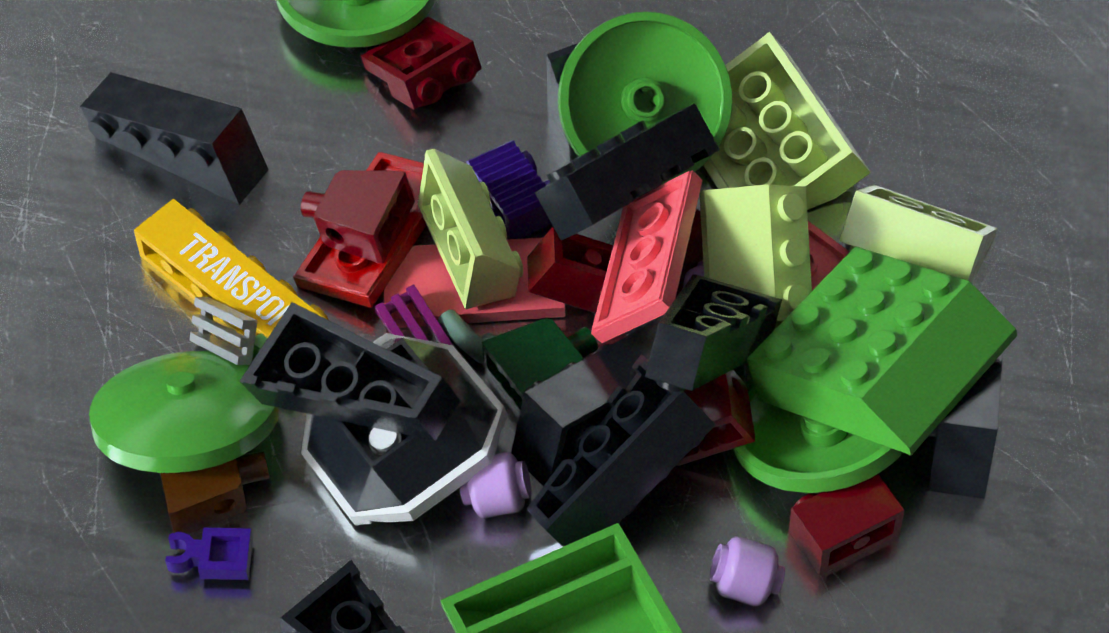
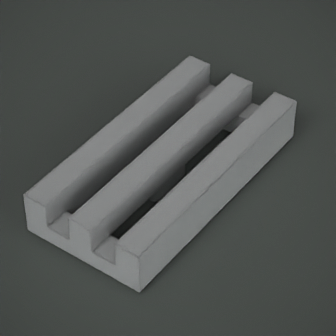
[189,297,257,365]

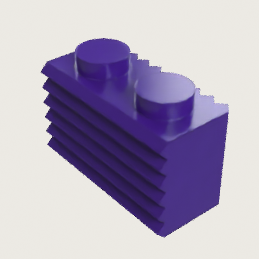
[466,140,552,240]

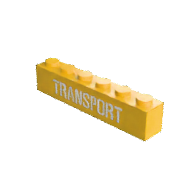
[134,198,329,338]

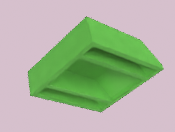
[747,246,1018,455]
[440,523,683,633]

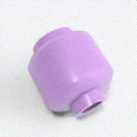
[459,452,532,518]
[709,536,785,606]

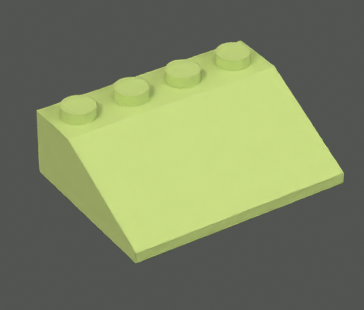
[703,32,871,210]

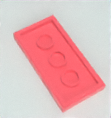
[591,170,703,343]
[384,237,565,328]

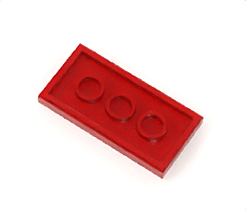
[293,152,427,308]

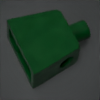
[482,318,598,414]

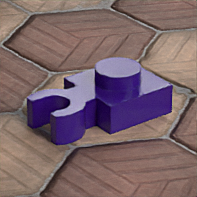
[165,527,253,580]

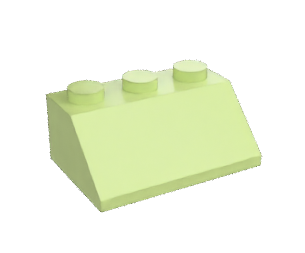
[418,149,523,309]
[700,184,812,329]
[839,185,997,283]

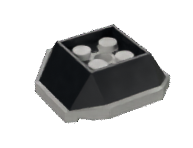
[301,333,508,525]

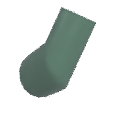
[438,310,496,363]

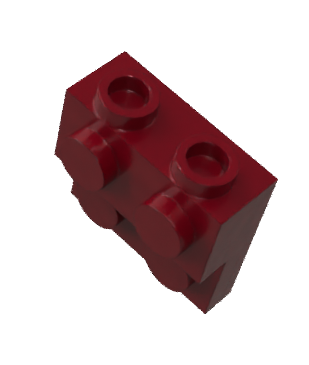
[361,16,482,110]

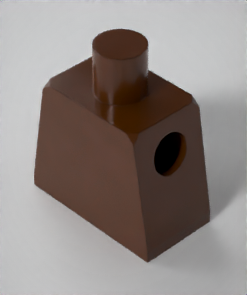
[161,451,270,534]

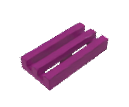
[375,284,453,345]

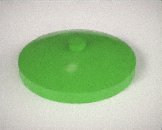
[276,0,436,48]
[558,12,732,184]
[89,351,279,473]
[733,378,903,493]

